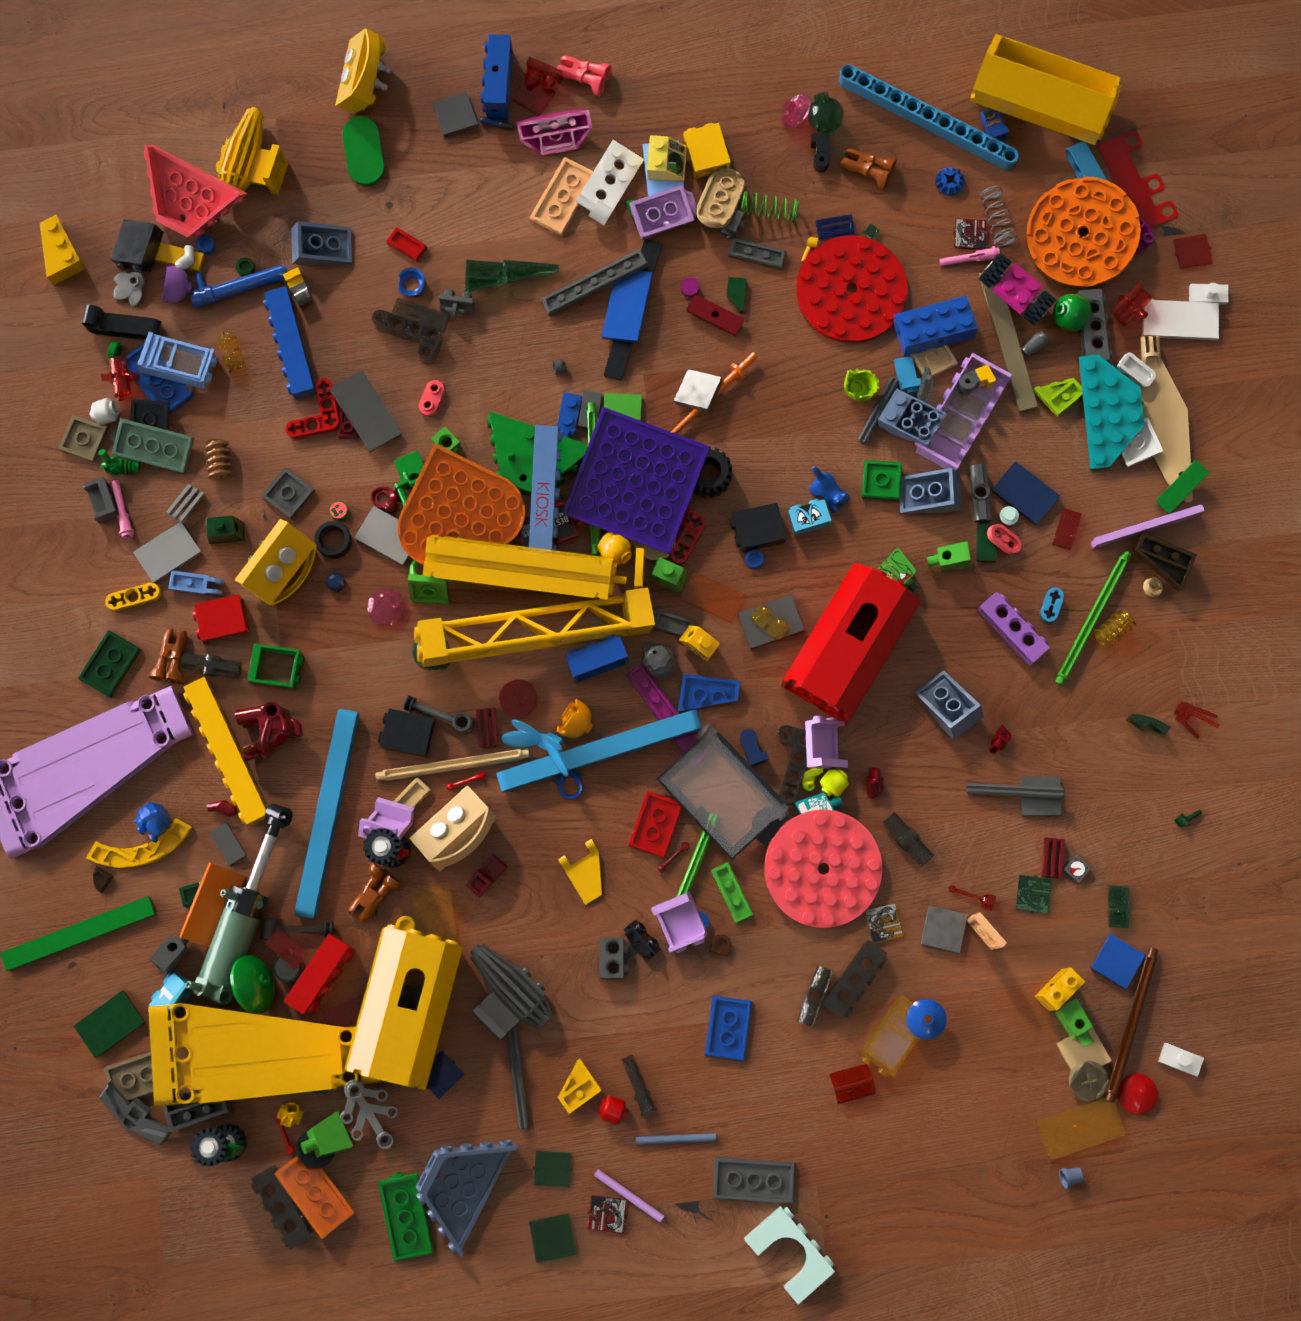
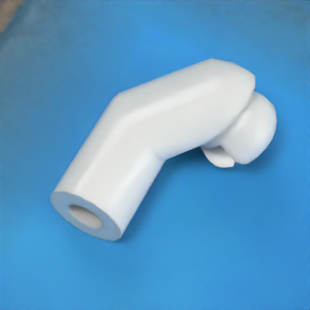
[175,245,194,270]

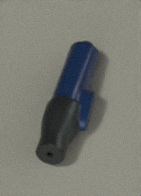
[479,117,514,130]

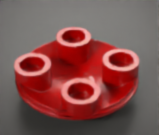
[1118,1073,1158,1114]

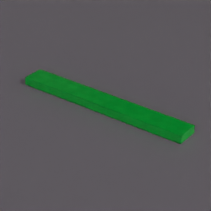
[0,896,156,971]

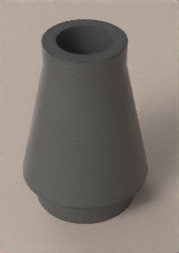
[1021,331,1050,357]

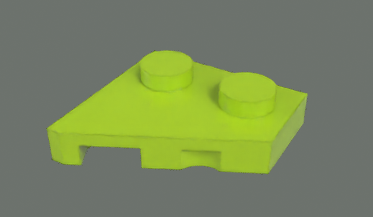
[1033,378,1083,417]

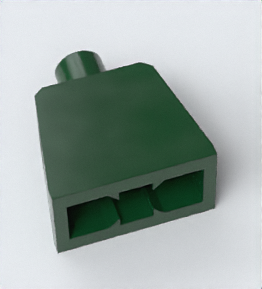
[206,516,245,544]

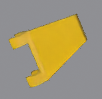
[558,839,602,905]

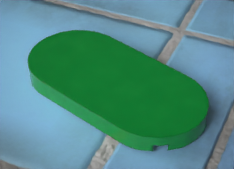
[342,116,385,186]

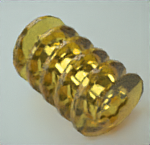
[1094,609,1136,651]

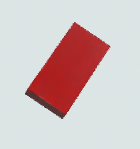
[386,227,427,262]

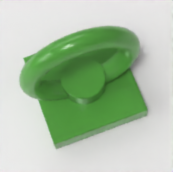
[408,560,451,605]

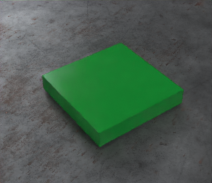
[861,460,902,500]

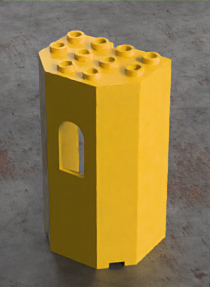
[970,34,1122,145]
[344,925,463,1090]

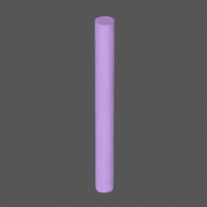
[594,1169,664,1222]

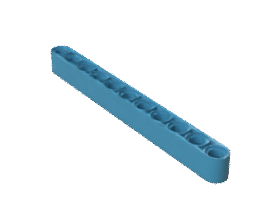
[839,65,1019,170]
[295,709,359,919]
[496,710,703,792]

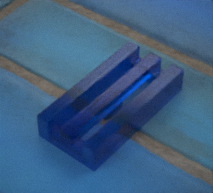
[815,214,855,240]

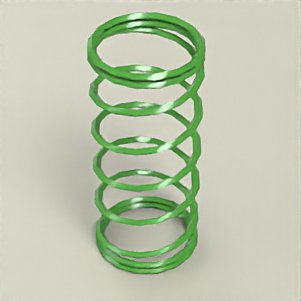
[741,191,799,223]

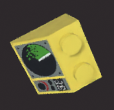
[647,135,687,181]

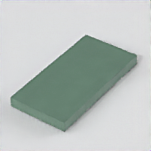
[112,418,194,474]

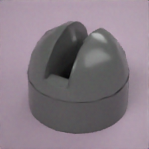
[553,359,567,375]

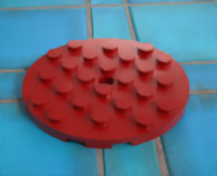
[796,236,907,343]

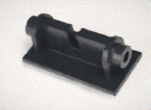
[624,920,661,960]

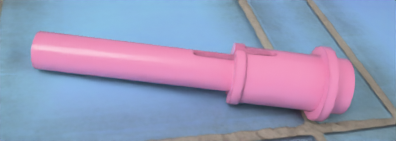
[939,246,1000,266]
[111,480,134,539]

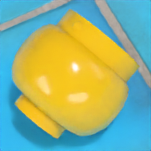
[597,532,632,565]

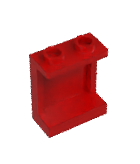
[193,594,250,644]

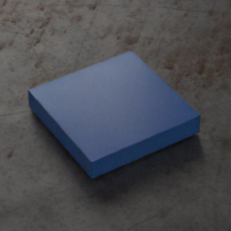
[1090,934,1145,989]

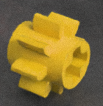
[277,1102,303,1128]

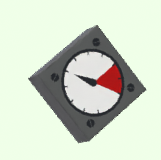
[1063,855,1091,883]

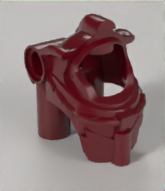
[235,702,303,761]

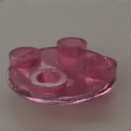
[781,93,811,128]
[367,588,406,626]

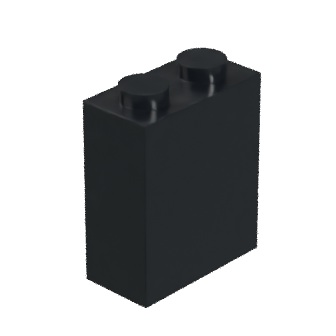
[110,219,164,273]
[730,503,786,553]
[378,708,436,758]

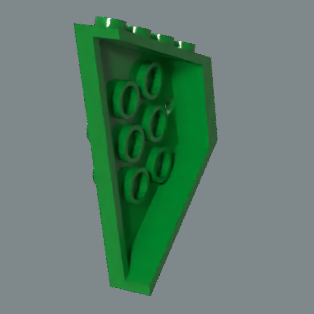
[487,411,588,497]

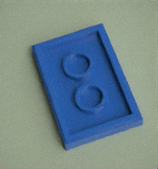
[705,996,752,1061]

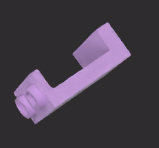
[805,716,848,770]
[358,797,415,840]
[651,891,708,953]

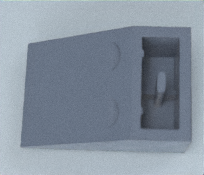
[878,388,946,446]

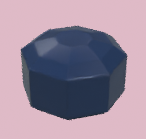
[326,573,346,592]

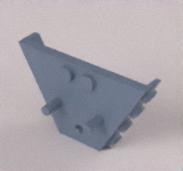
[416,1140,518,1258]

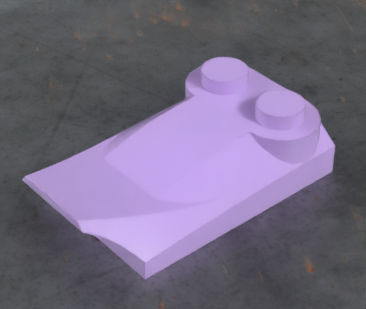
[630,185,697,239]

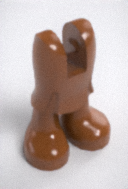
[840,148,897,191]
[148,628,187,685]
[347,862,402,923]

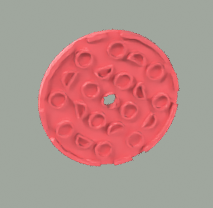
[764,809,882,928]

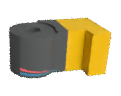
[283,267,313,307]
[957,364,996,395]

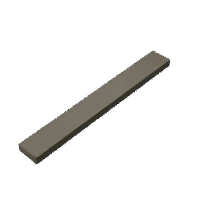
[978,272,1038,413]

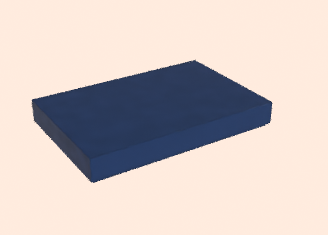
[991,461,1060,525]

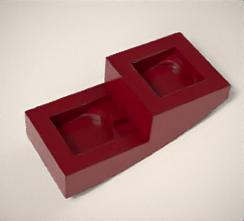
[465,854,508,898]

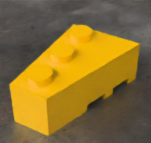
[40,215,86,285]

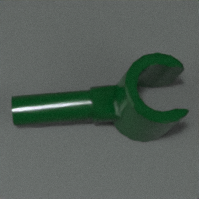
[1174,809,1202,827]

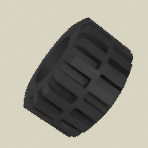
[694,447,732,498]

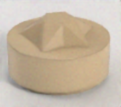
[1143,577,1163,597]

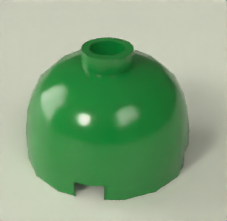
[1053,294,1091,332]

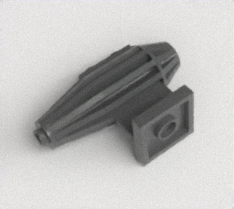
[470,944,554,1041]

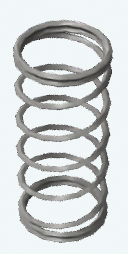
[979,186,1017,247]

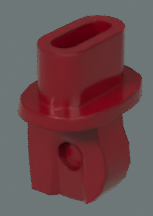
[989,725,1011,754]
[867,767,884,799]

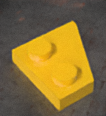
[558,1059,602,1114]

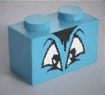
[787,499,832,536]

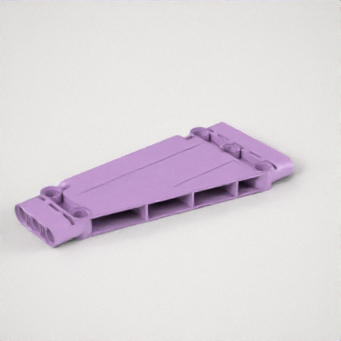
[0,685,194,859]

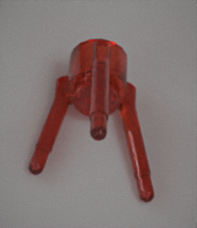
[1173,700,1220,739]

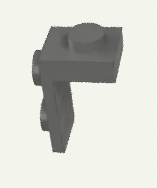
[701,210,746,238]

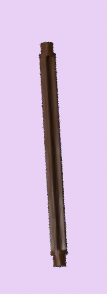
[1105,947,1158,1103]

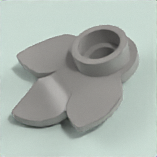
[114,272,145,307]

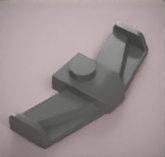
[99,1080,172,1146]

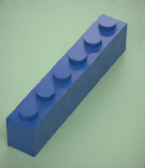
[263,286,317,400]

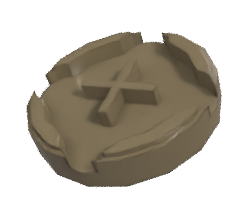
[1069,1061,1109,1102]

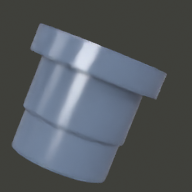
[1059,1167,1083,1189]

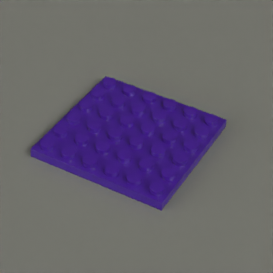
[562,407,710,554]

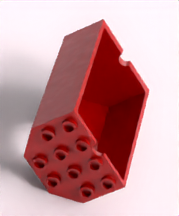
[781,563,921,726]

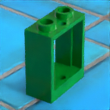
[247,643,305,690]

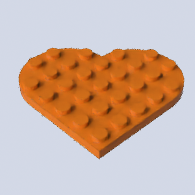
[398,443,525,565]

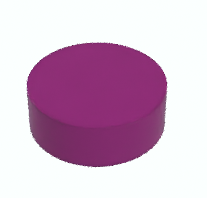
[681,278,699,297]

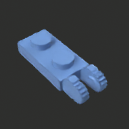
[168,570,224,596]

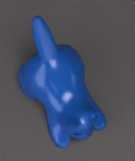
[809,466,850,512]

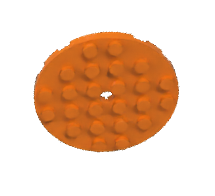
[1027,177,1141,288]

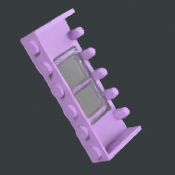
[915,353,1012,471]

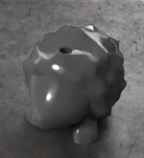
[642,642,676,679]

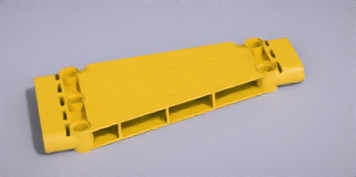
[149,1003,380,1107]

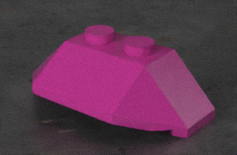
[517,109,592,156]

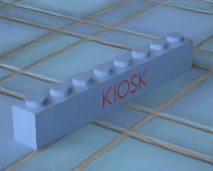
[529,425,563,551]

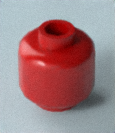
[598,1095,629,1125]

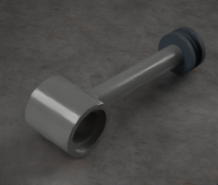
[403,695,474,735]

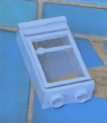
[137,332,218,390]

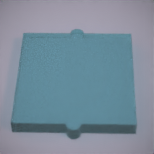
[917,367,934,403]

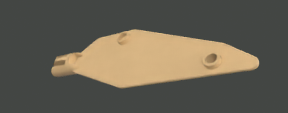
[1128,336,1193,503]

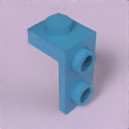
[894,356,922,395]

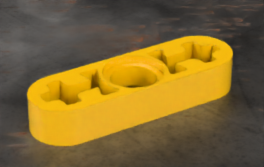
[105,583,162,612]

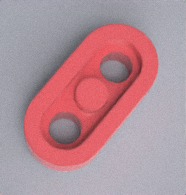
[419,380,445,417]
[987,524,1021,554]

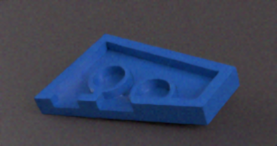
[678,674,740,712]

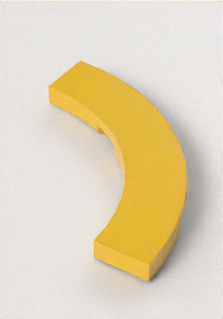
[86,818,193,868]

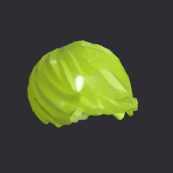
[843,369,880,402]

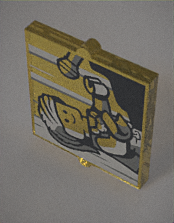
[864,903,904,944]

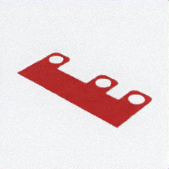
[1097,131,1178,228]

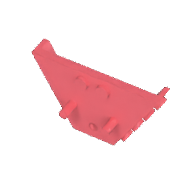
[144,145,247,238]

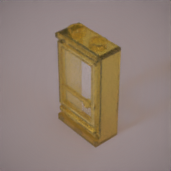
[859,994,931,1078]

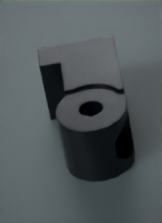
[811,134,830,173]

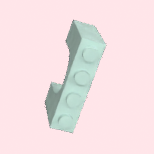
[744,1206,835,1304]

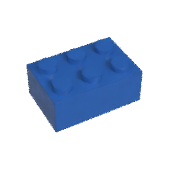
[565,635,629,684]

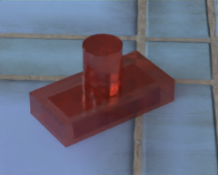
[265,929,308,970]

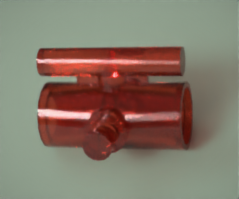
[1112,283,1153,327]
[101,356,140,401]

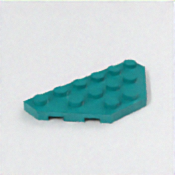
[1079,354,1145,470]

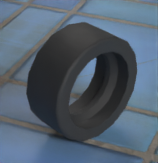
[314,521,352,559]

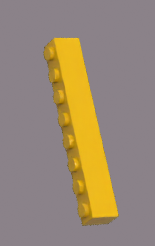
[183,677,268,826]

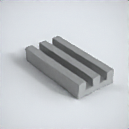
[166,484,205,524]

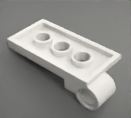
[576,140,644,225]

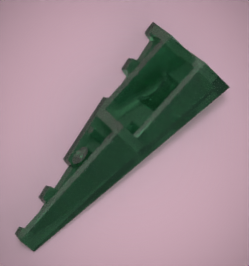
[465,259,559,293]

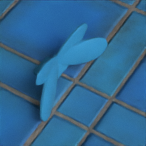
[501,720,569,776]

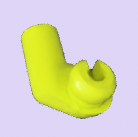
[802,768,823,791]

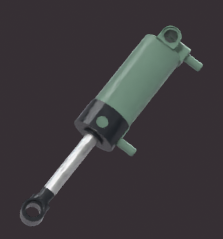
[186,804,293,1005]

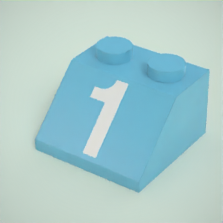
[150,972,193,1019]

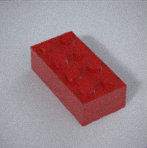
[283,934,355,1015]

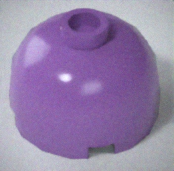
[162,265,192,303]

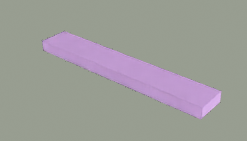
[1091,504,1205,549]

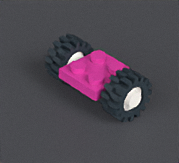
[979,252,1056,326]

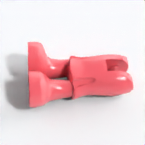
[555,56,612,96]

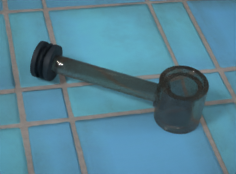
[260,919,335,940]

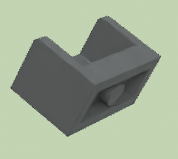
[83,477,119,523]

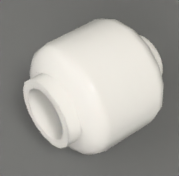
[90,398,120,425]

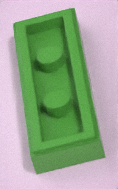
[711,862,754,924]

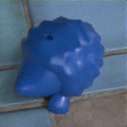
[134,802,172,843]

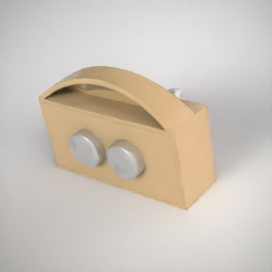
[409,785,498,872]

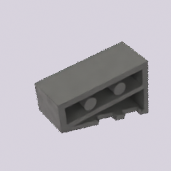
[163,1092,234,1132]

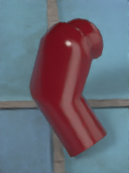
[207,800,237,816]

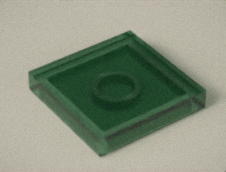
[529,1213,576,1263]

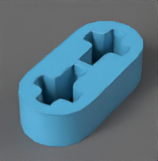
[1039,587,1064,624]

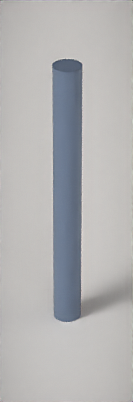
[636,1133,716,1145]

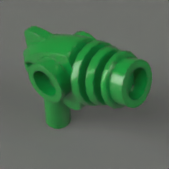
[98,449,140,476]

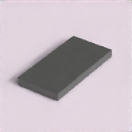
[330,371,402,452]
[713,1157,795,1204]

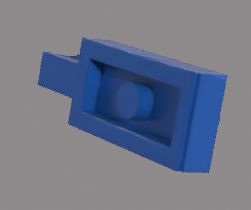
[557,392,582,438]

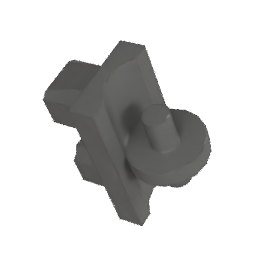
[439,290,474,319]

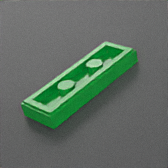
[1155,459,1210,514]

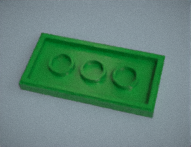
[378,1172,434,1262]

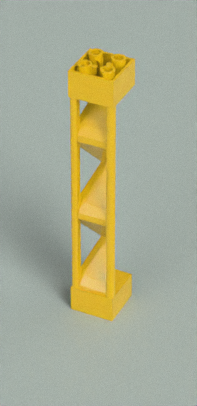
[414,587,655,667]

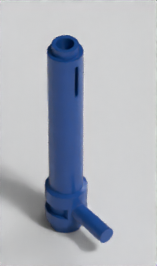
[189,265,288,308]

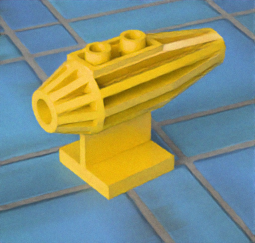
[216,107,289,195]

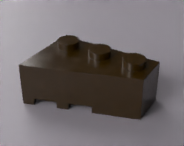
[1132,533,1197,591]

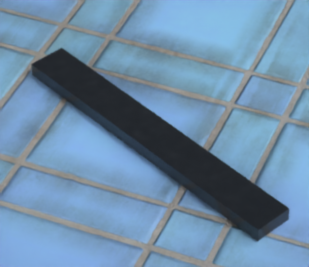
[604,239,662,381]

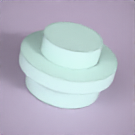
[999,506,1019,525]

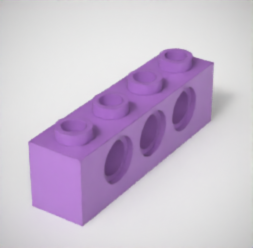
[977,592,1050,666]

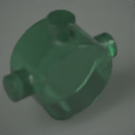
[863,224,879,240]

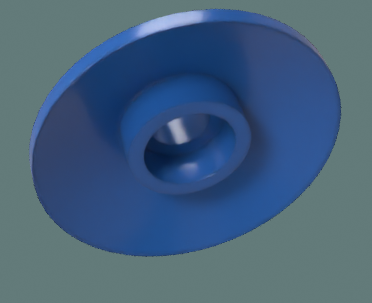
[906,999,947,1039]

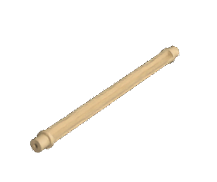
[375,749,530,781]

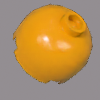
[557,699,593,738]

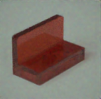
[830,1064,876,1104]

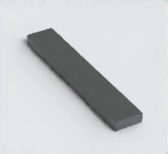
[541,249,649,316]

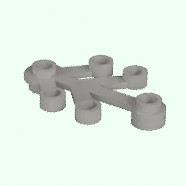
[340,1080,398,1149]

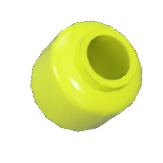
[820,768,849,797]

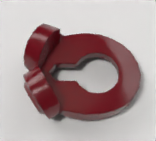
[371,486,401,514]

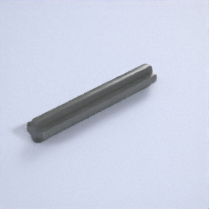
[858,377,899,444]

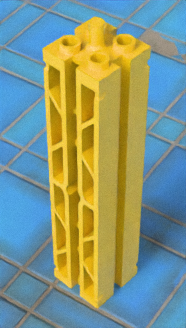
[423,535,627,600]

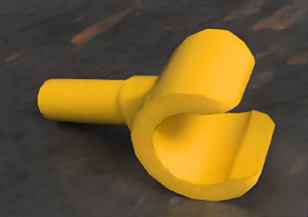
[801,237,818,262]

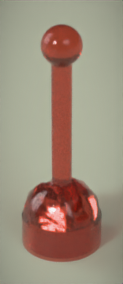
[948,885,996,911]

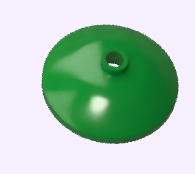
[230,955,276,1014]

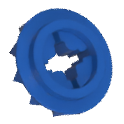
[935,166,965,195]

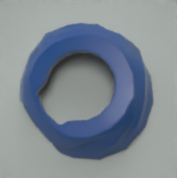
[398,267,426,297]

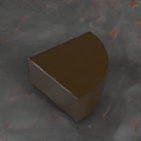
[93,866,113,893]

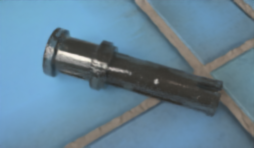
[621,1055,657,1117]

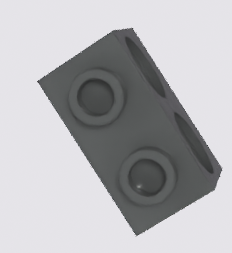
[599,938,628,978]

